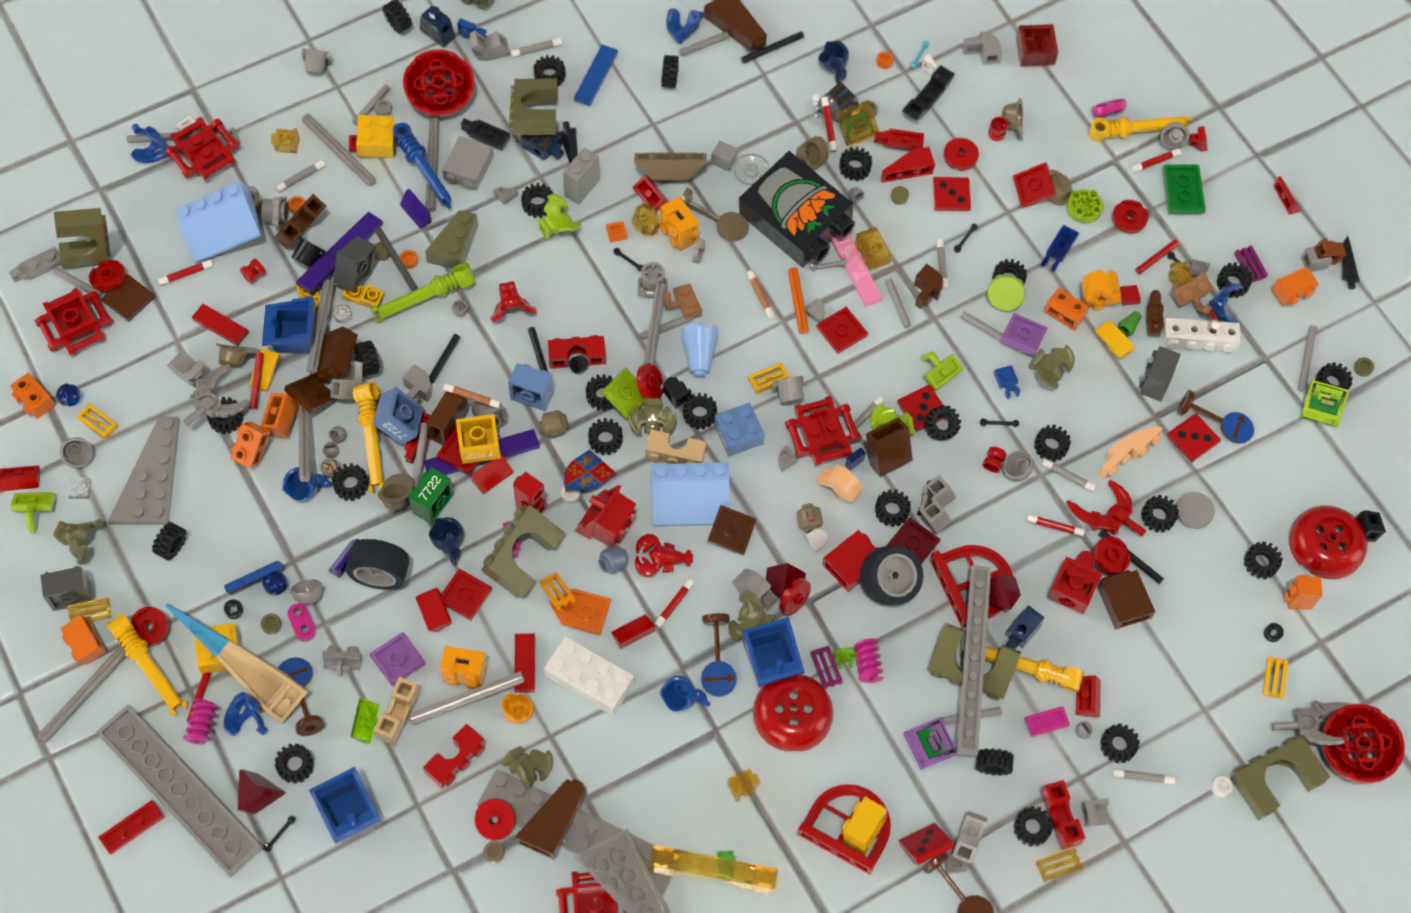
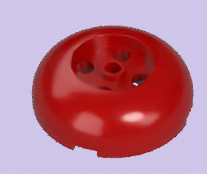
[403,49,475,117]
[1288,505,1368,580]
[753,674,833,752]
[1322,704,1405,784]

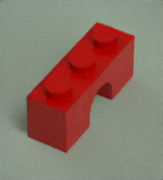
[548,335,606,369]
[513,471,546,514]
[423,723,486,789]
[1040,780,1086,850]

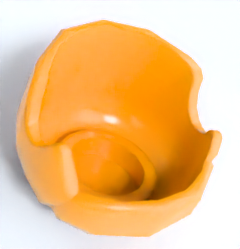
[501,693,534,723]

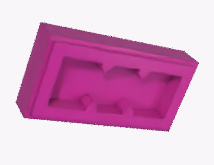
[1024,706,1070,737]

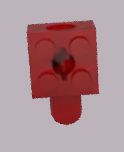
[1047,550,1102,614]

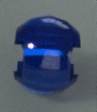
[56,383,81,406]
[262,572,288,595]

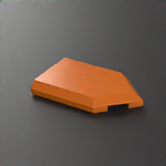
[549,588,611,635]

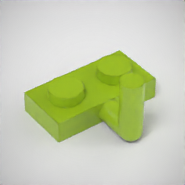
[921,352,963,391]
[11,492,56,533]

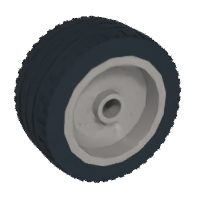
[346,539,409,590]
[860,546,924,605]

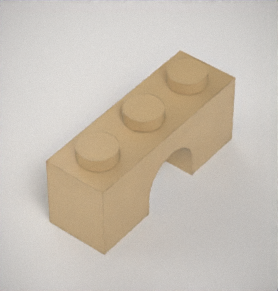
[645,429,707,464]
[373,677,420,746]

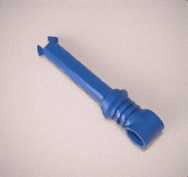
[393,123,452,209]

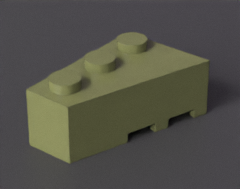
[425,210,478,269]

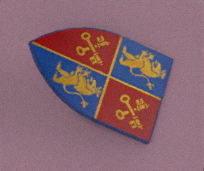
[563,449,617,491]

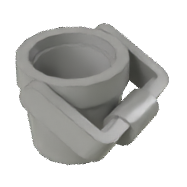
[301,48,332,73]

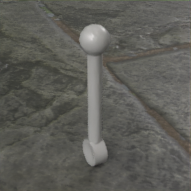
[809,258,847,271]

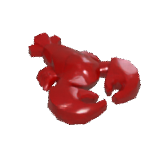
[635,534,693,577]

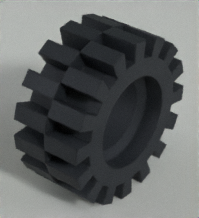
[382,0,412,34]
[533,55,566,86]
[661,55,679,88]
[839,146,872,181]
[521,183,553,218]
[992,259,1027,284]
[1216,262,1253,298]
[354,340,380,377]
[1315,362,1353,390]
[586,374,613,411]
[683,393,717,430]
[206,397,243,434]
[924,405,961,441]
[588,418,623,455]
[1034,425,1071,462]
[332,463,369,501]
[875,489,911,527]
[1141,495,1179,533]
[152,522,187,561]
[1244,541,1283,580]
[1100,724,1140,763]
[274,743,314,784]
[976,748,1014,776]
[1013,806,1053,847]

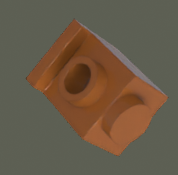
[1313,238,1346,265]

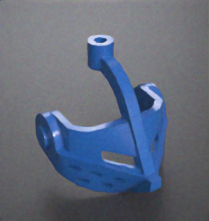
[666,8,704,44]
[131,124,169,163]
[1209,283,1243,323]
[224,692,268,736]

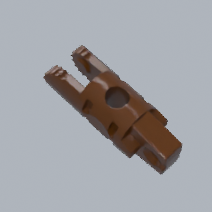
[1147,289,1164,336]

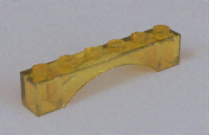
[648,845,778,895]

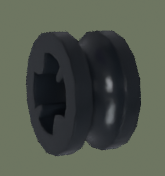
[569,355,588,373]
[224,599,243,619]
[1263,623,1284,642]

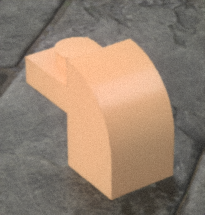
[816,464,863,502]

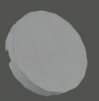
[1176,492,1215,529]

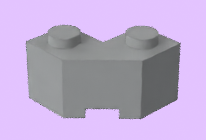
[919,474,956,534]

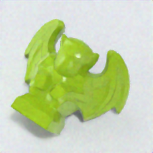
[538,194,581,240]
[870,404,914,434]

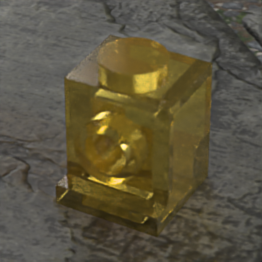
[271,128,300,154]
[1168,261,1193,293]
[727,769,761,802]

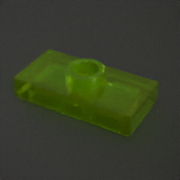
[350,698,379,744]

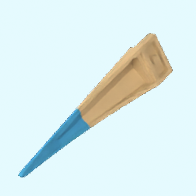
[166,604,308,724]

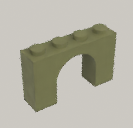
[509,79,558,135]
[54,208,111,268]
[481,504,565,598]
[928,622,1021,700]
[1231,736,1330,821]

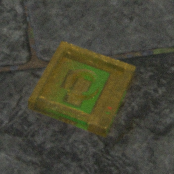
[835,100,879,146]

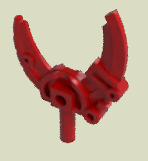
[1066,480,1147,537]

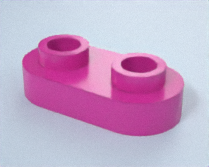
[1092,98,1127,117]
[287,603,316,642]

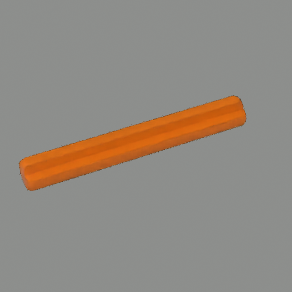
[788,267,809,334]

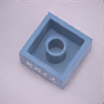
[508,363,554,411]
[373,387,424,445]
[714,402,765,457]

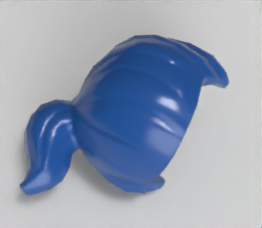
[282,467,333,501]
[660,676,711,711]

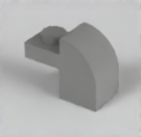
[469,30,510,61]
[962,32,1002,65]
[167,351,206,386]
[330,361,368,399]
[402,364,432,404]
[732,569,778,613]
[952,811,988,864]

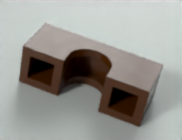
[274,194,327,250]

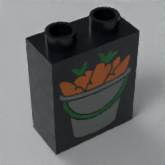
[739,151,855,268]

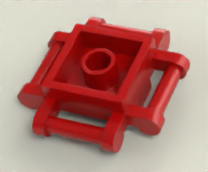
[165,117,240,180]
[35,287,113,356]
[785,396,862,465]
[556,871,626,913]

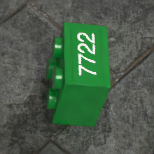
[409,467,454,525]

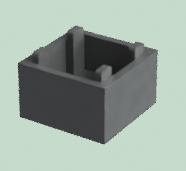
[333,236,376,292]
[1139,346,1181,402]
[40,566,93,611]

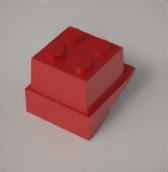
[575,485,637,547]

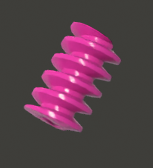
[854,638,884,683]
[183,699,219,745]

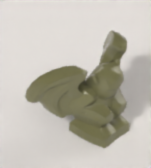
[1028,345,1075,389]
[628,398,676,436]
[53,519,103,565]
[728,592,776,641]
[501,746,553,789]

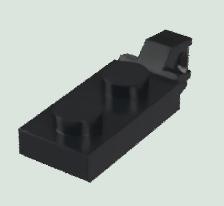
[461,118,510,150]

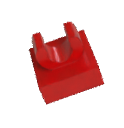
[1189,126,1208,151]

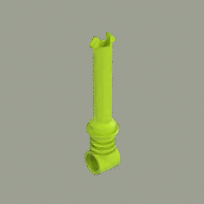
[371,263,476,323]

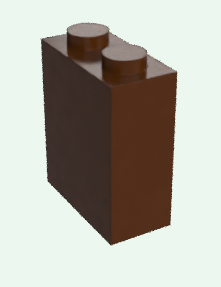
[310,326,358,383]
[426,391,469,445]
[866,417,913,477]
[1097,570,1156,630]

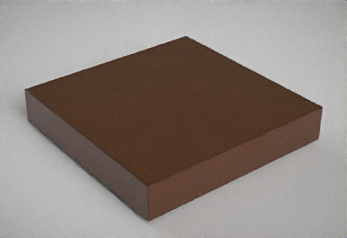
[101,274,155,322]
[284,375,337,413]
[707,505,757,555]

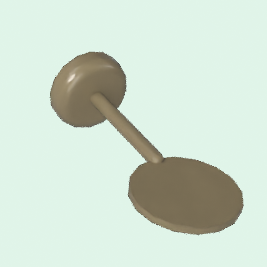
[681,188,749,241]

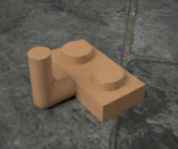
[1171,272,1213,314]
[663,283,702,319]

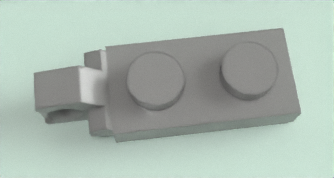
[9,247,61,283]

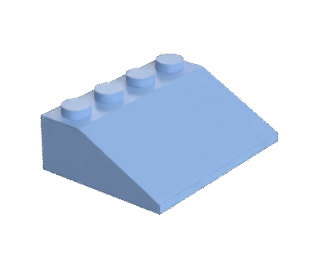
[176,180,262,264]
[651,462,730,527]

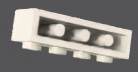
[1162,318,1241,352]

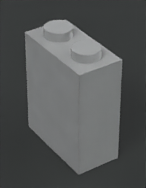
[442,136,494,190]
[563,147,600,205]

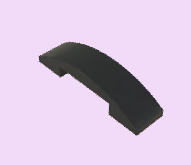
[902,65,955,120]

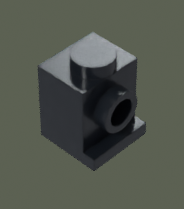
[663,376,692,409]
[1356,510,1386,542]

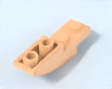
[1099,426,1163,479]

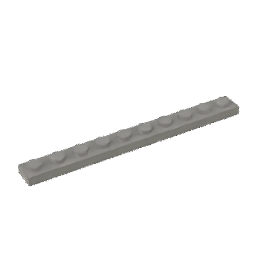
[957,565,991,756]

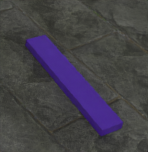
[296,211,383,294]
[423,429,540,475]

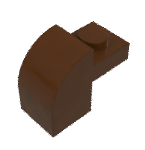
[914,263,943,309]

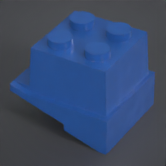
[262,297,316,353]
[742,617,805,686]
[309,767,381,844]

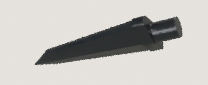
[559,121,578,164]
[1342,236,1360,290]

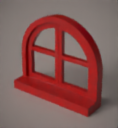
[930,545,1013,628]
[797,784,891,875]

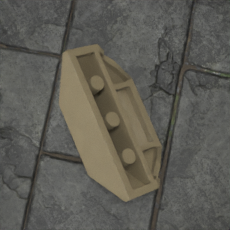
[634,153,707,182]

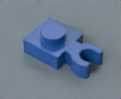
[457,18,487,38]
[993,365,1020,399]

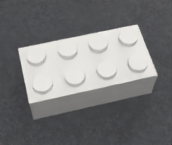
[544,636,634,716]

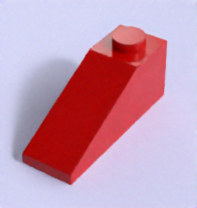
[881,147,935,183]

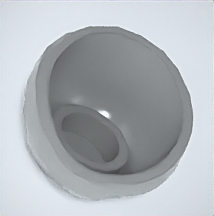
[1160,122,1190,150]
[60,437,93,468]
[1003,451,1034,481]
[290,579,322,605]

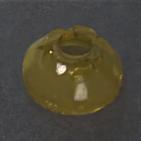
[632,203,659,236]

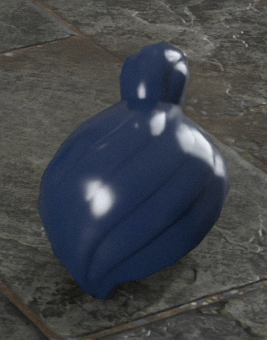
[818,41,849,84]
[429,517,463,565]

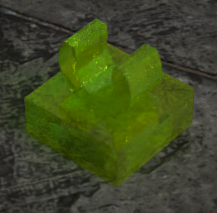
[832,647,856,669]

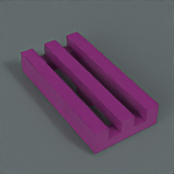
[1234,245,1268,282]
[810,646,843,689]

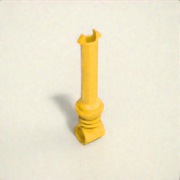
[1088,116,1192,142]
[353,381,383,493]
[106,613,187,716]
[985,646,1084,692]

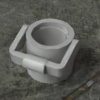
[262,197,288,227]
[638,262,668,297]
[771,376,804,403]
[471,402,508,430]

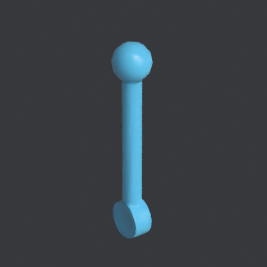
[910,41,929,68]

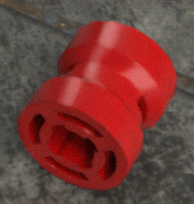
[988,117,1008,141]
[240,258,266,284]
[982,446,1007,473]

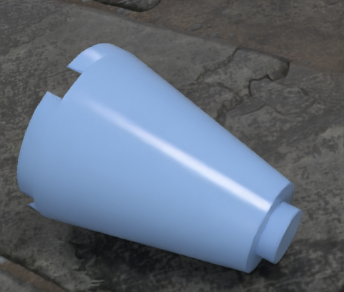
[681,323,718,377]

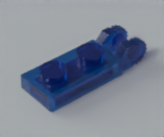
[1041,224,1079,272]

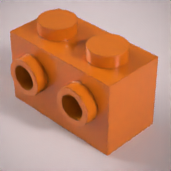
[1271,266,1319,306]
[1044,287,1090,331]
[10,372,56,419]
[261,393,298,438]
[230,421,271,468]
[1284,574,1323,610]
[60,615,107,665]

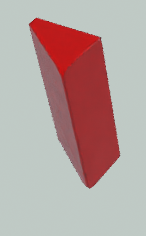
[632,175,669,213]
[1274,176,1301,215]
[471,454,514,494]
[0,465,40,491]
[415,588,451,632]
[611,614,655,649]
[1076,675,1101,718]

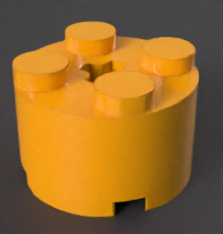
[1081,270,1121,311]

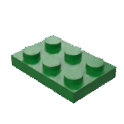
[1162,164,1206,214]

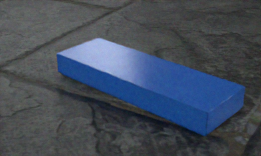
[224,560,282,593]

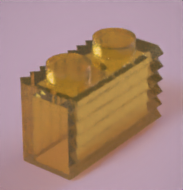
[854,227,892,271]

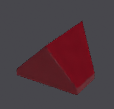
[766,563,806,597]
[989,574,1021,610]
[237,769,286,814]

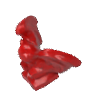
[490,281,537,322]

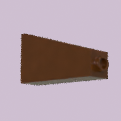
[704,0,767,52]
[515,779,586,860]

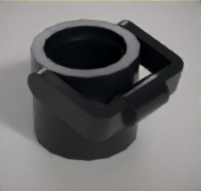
[291,236,326,267]

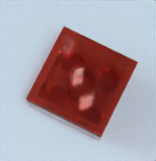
[1016,24,1058,67]

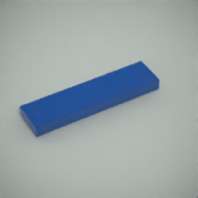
[574,44,618,106]

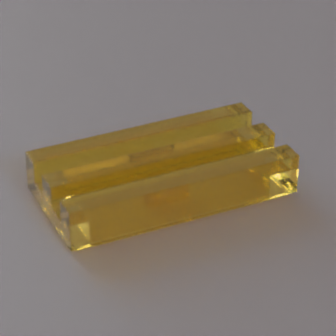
[67,597,112,622]
[1036,848,1083,882]

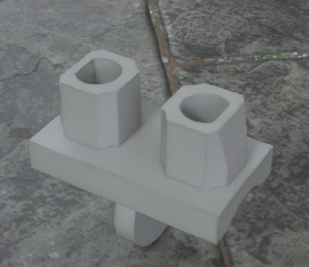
[322,645,361,676]

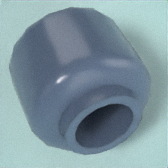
[598,545,628,574]

